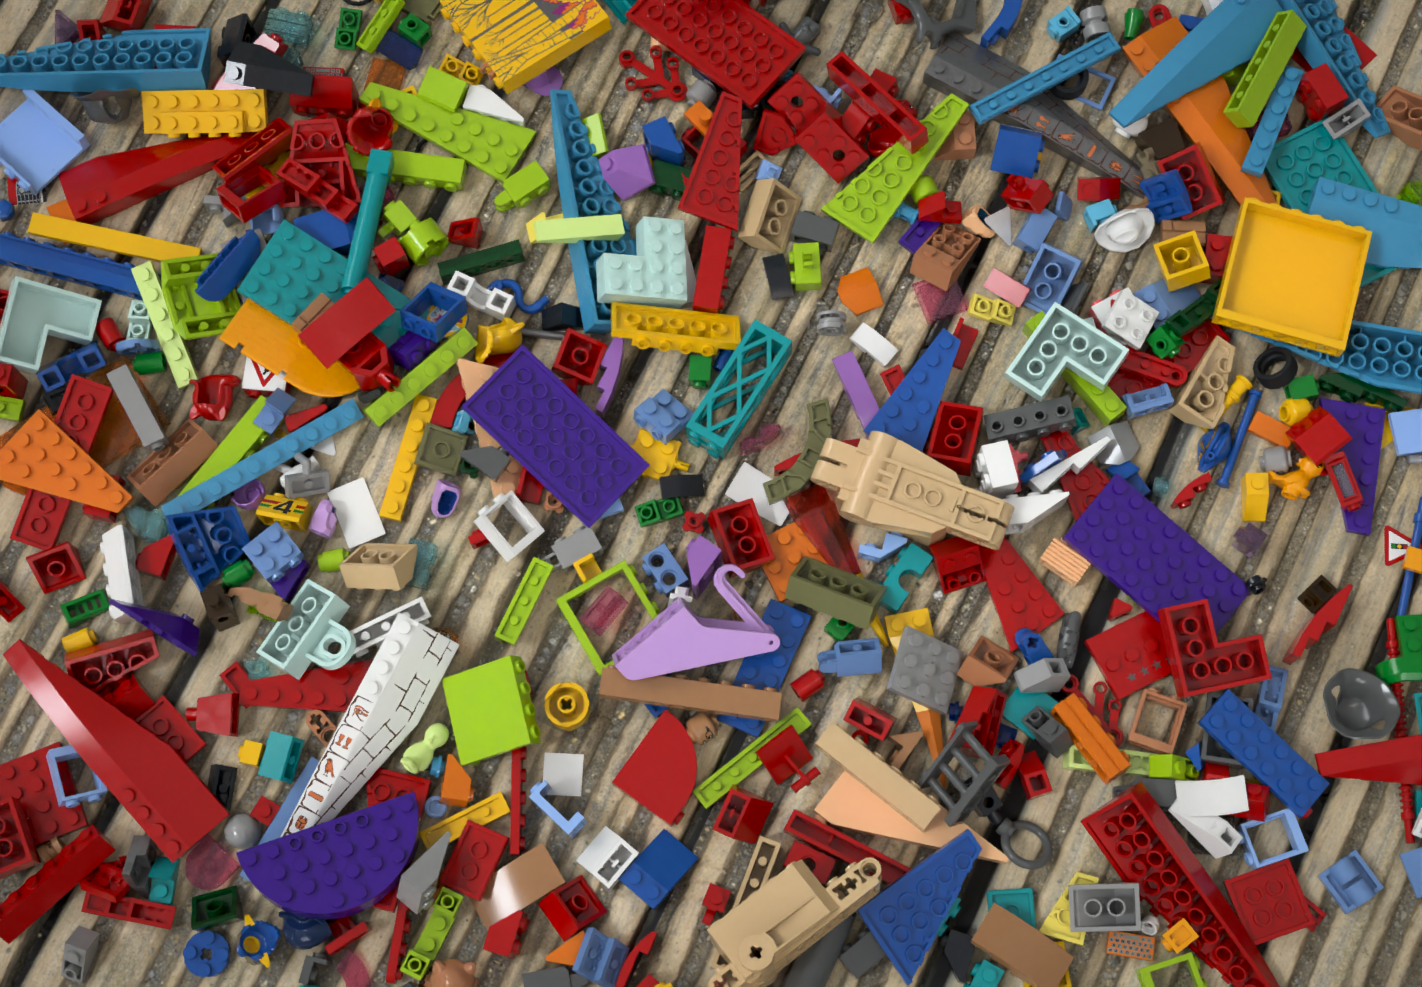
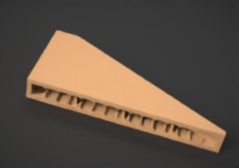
[813,747,1009,864]

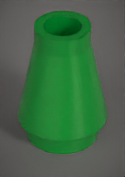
[1124,8,1145,41]

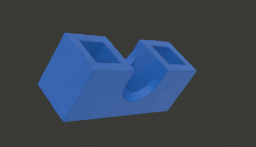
[36,341,107,392]

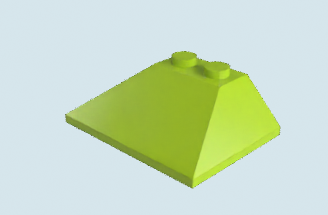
[161,253,241,340]

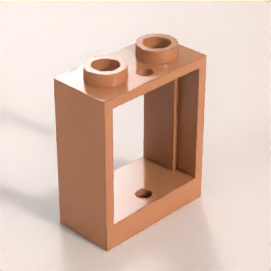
[1125,688,1188,755]

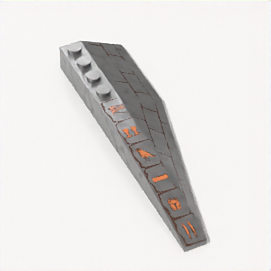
[923,32,1146,199]

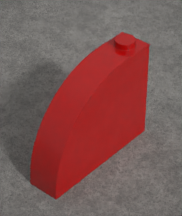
[612,709,697,827]

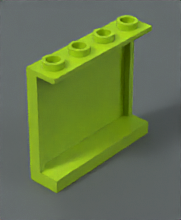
[442,655,541,766]

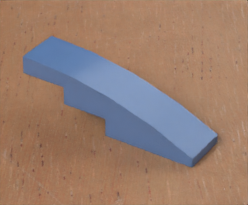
[1253,665,1288,732]

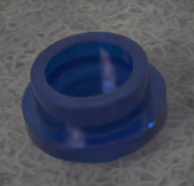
[949,701,963,724]

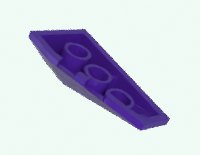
[108,599,200,657]

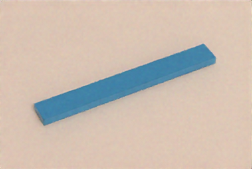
[968,32,1121,125]

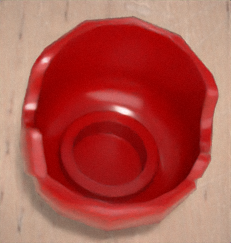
[867,127,898,158]

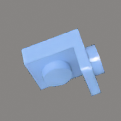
[814,85,843,109]

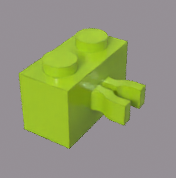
[377,200,417,239]
[789,242,821,291]

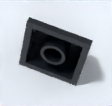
[217,13,256,67]

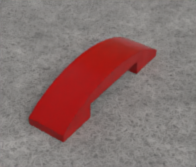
[616,931,658,987]

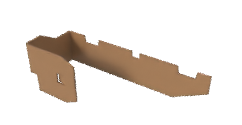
[227,586,294,622]

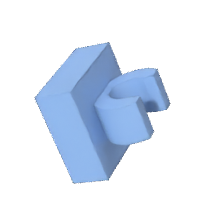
[754,159,783,181]

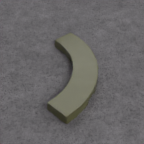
[763,398,832,505]

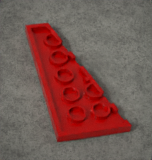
[677,91,742,232]
[1040,430,1110,522]
[978,536,1065,653]
[366,768,432,913]

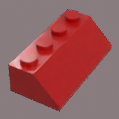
[211,117,293,183]

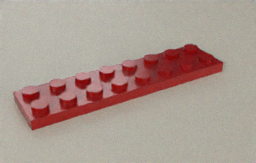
[10,374,115,550]

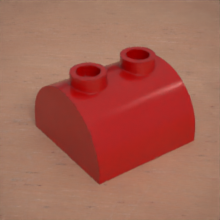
[552,328,607,386]

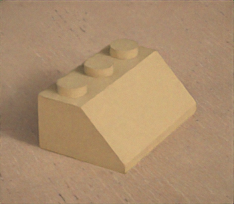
[738,178,802,254]
[339,543,418,591]

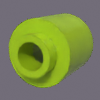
[318,547,351,573]

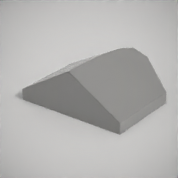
[1087,421,1140,465]

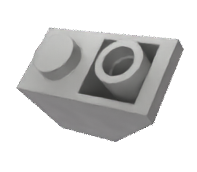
[1013,658,1071,693]
[61,926,100,984]

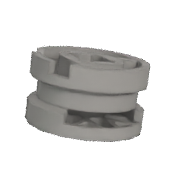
[816,310,847,336]

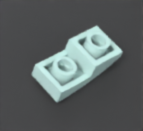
[126,300,152,340]

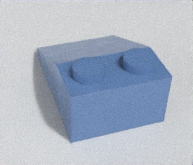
[1023,242,1084,315]
[1133,279,1201,335]

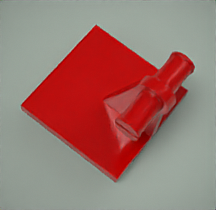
[755,725,821,793]

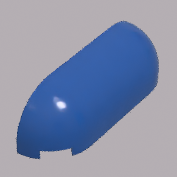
[195,229,261,302]

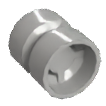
[1079,5,1111,43]

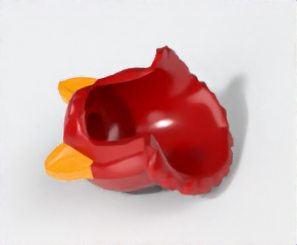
[346,98,399,157]

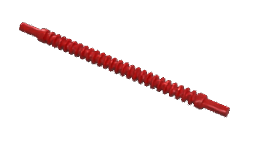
[1385,618,1416,844]

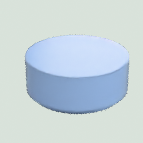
[425,796,448,819]

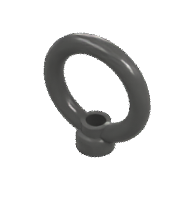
[996,818,1053,870]

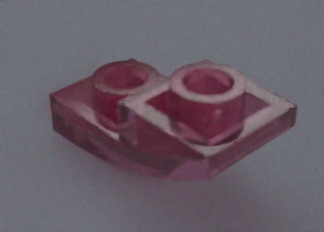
[739,423,781,456]

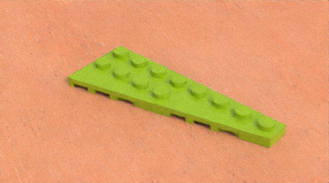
[359,82,536,184]
[821,93,969,244]

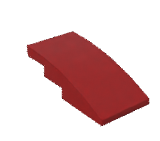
[298,277,396,369]
[1282,584,1353,665]

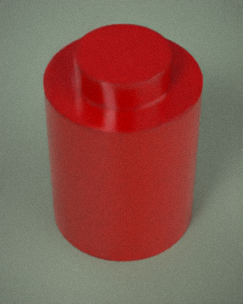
[95,318,126,352]
[790,668,825,702]

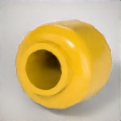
[1279,398,1313,427]

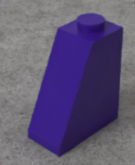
[270,559,311,604]

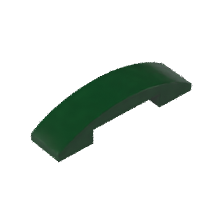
[1165,278,1222,337]

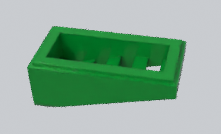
[60,588,110,629]

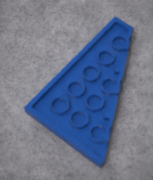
[857,829,982,985]

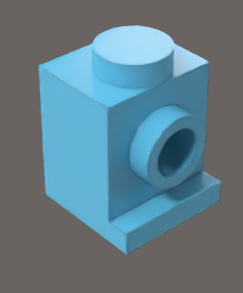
[1046,5,1081,43]
[1082,199,1118,233]

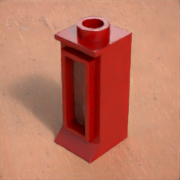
[1323,450,1365,512]

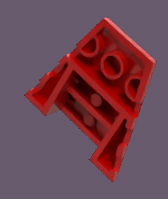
[279,118,362,208]

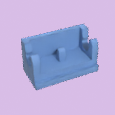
[1012,208,1058,254]
[1121,383,1174,419]

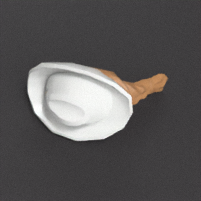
[1094,196,1155,253]

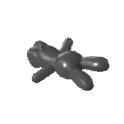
[778,16,821,81]

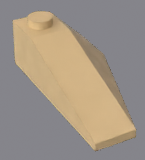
[1168,335,1235,429]

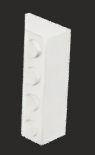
[100,525,144,624]

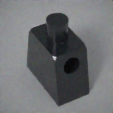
[964,777,1004,826]

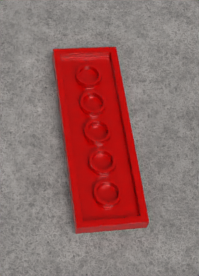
[1108,318,1231,419]

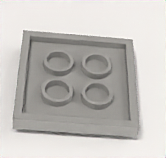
[886,626,964,715]

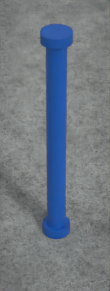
[1216,389,1262,489]

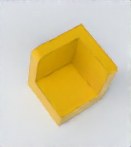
[573,553,602,583]

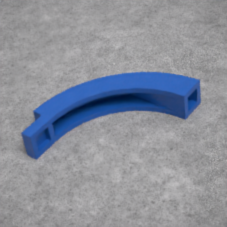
[980,0,1022,49]

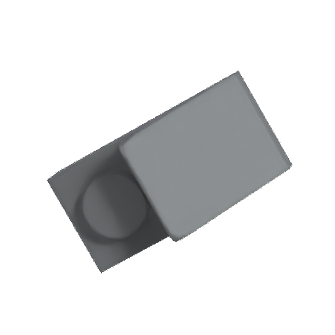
[203,195,247,227]

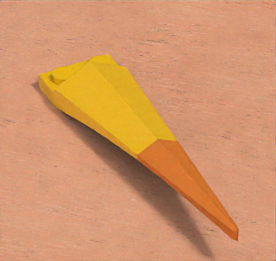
[884,608,946,788]

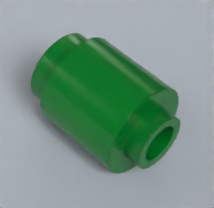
[221,559,256,588]

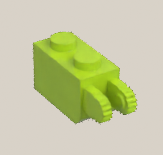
[494,160,551,213]

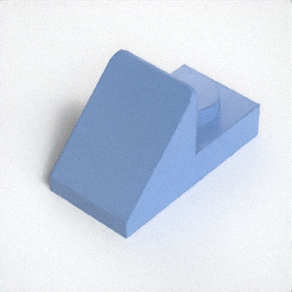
[253,388,296,435]

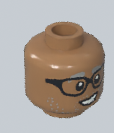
[685,712,719,745]

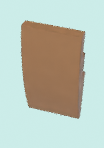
[468,843,566,931]
[971,903,1074,987]

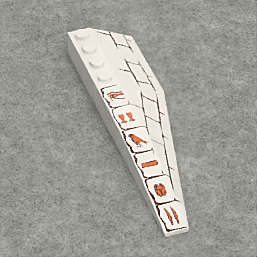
[281,613,459,837]

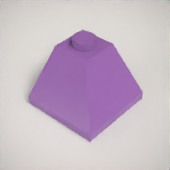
[599,144,656,201]

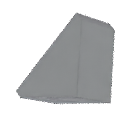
[1322,98,1371,140]

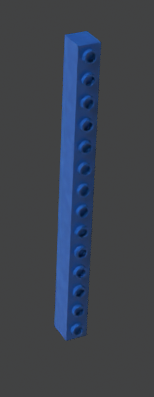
[0,232,242,304]

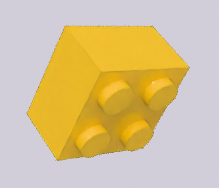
[1153,230,1211,292]

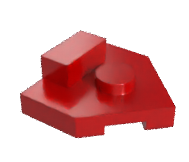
[753,109,798,156]

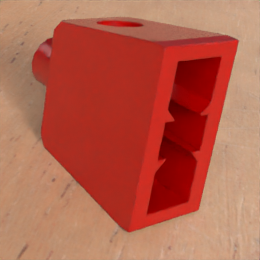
[185,693,240,737]

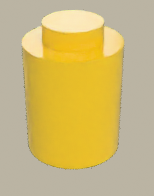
[62,627,99,653]

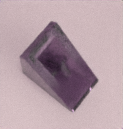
[55,10,80,44]

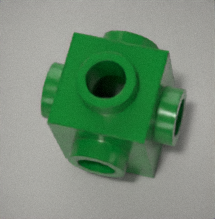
[1145,324,1186,360]

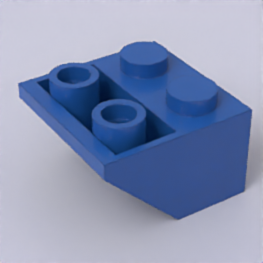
[642,116,686,167]

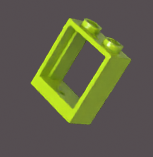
[1135,952,1208,987]

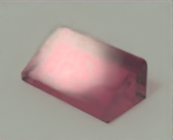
[579,586,628,636]

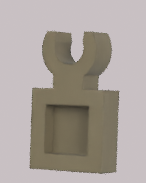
[1137,147,1162,179]

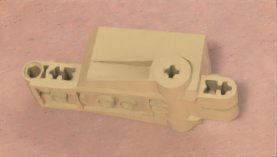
[810,431,1015,550]
[707,857,882,987]

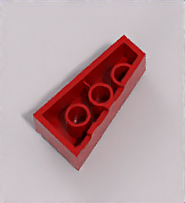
[64,629,160,692]

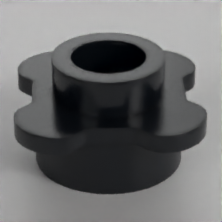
[1245,575,1267,596]

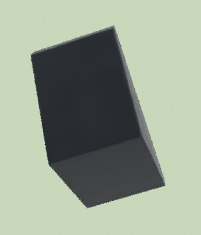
[542,302,584,331]

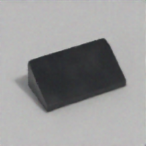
[207,764,238,812]

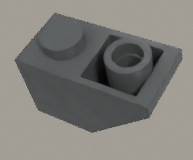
[1021,705,1073,759]

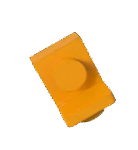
[1161,918,1199,954]

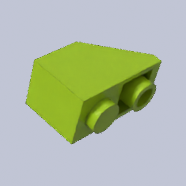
[1149,754,1200,781]

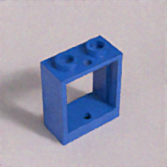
[400,282,467,342]

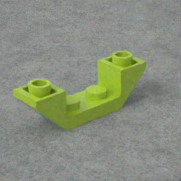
[400,886,464,981]

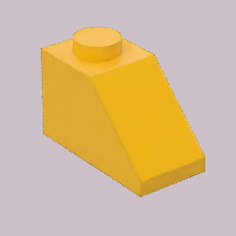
[1240,473,1269,522]

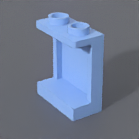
[529,780,588,839]

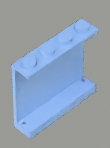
[0,89,90,196]

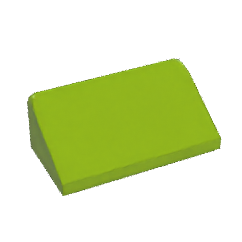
[581,113,609,160]

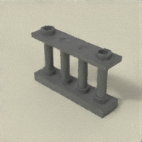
[918,721,1011,827]

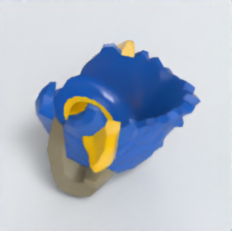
[237,914,281,968]

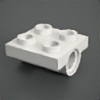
[1101,289,1159,350]

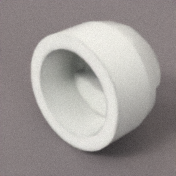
[1141,915,1160,935]

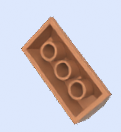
[126,418,219,507]

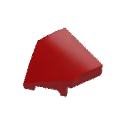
[80,855,131,903]

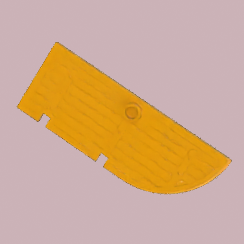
[219,298,360,397]

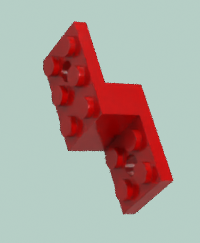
[767,71,869,184]

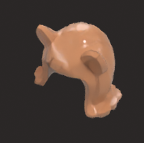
[424,958,479,987]

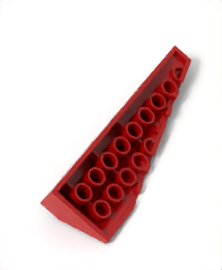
[58,132,257,225]
[1314,734,1422,786]

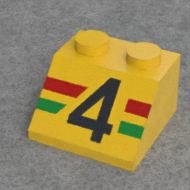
[256,493,313,533]

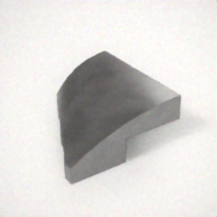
[121,835,157,898]

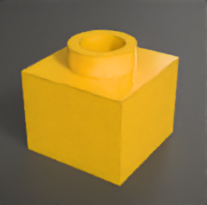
[238,740,266,768]

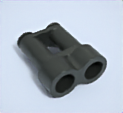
[358,386,383,404]

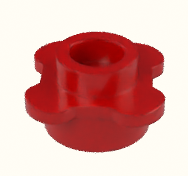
[682,510,706,534]

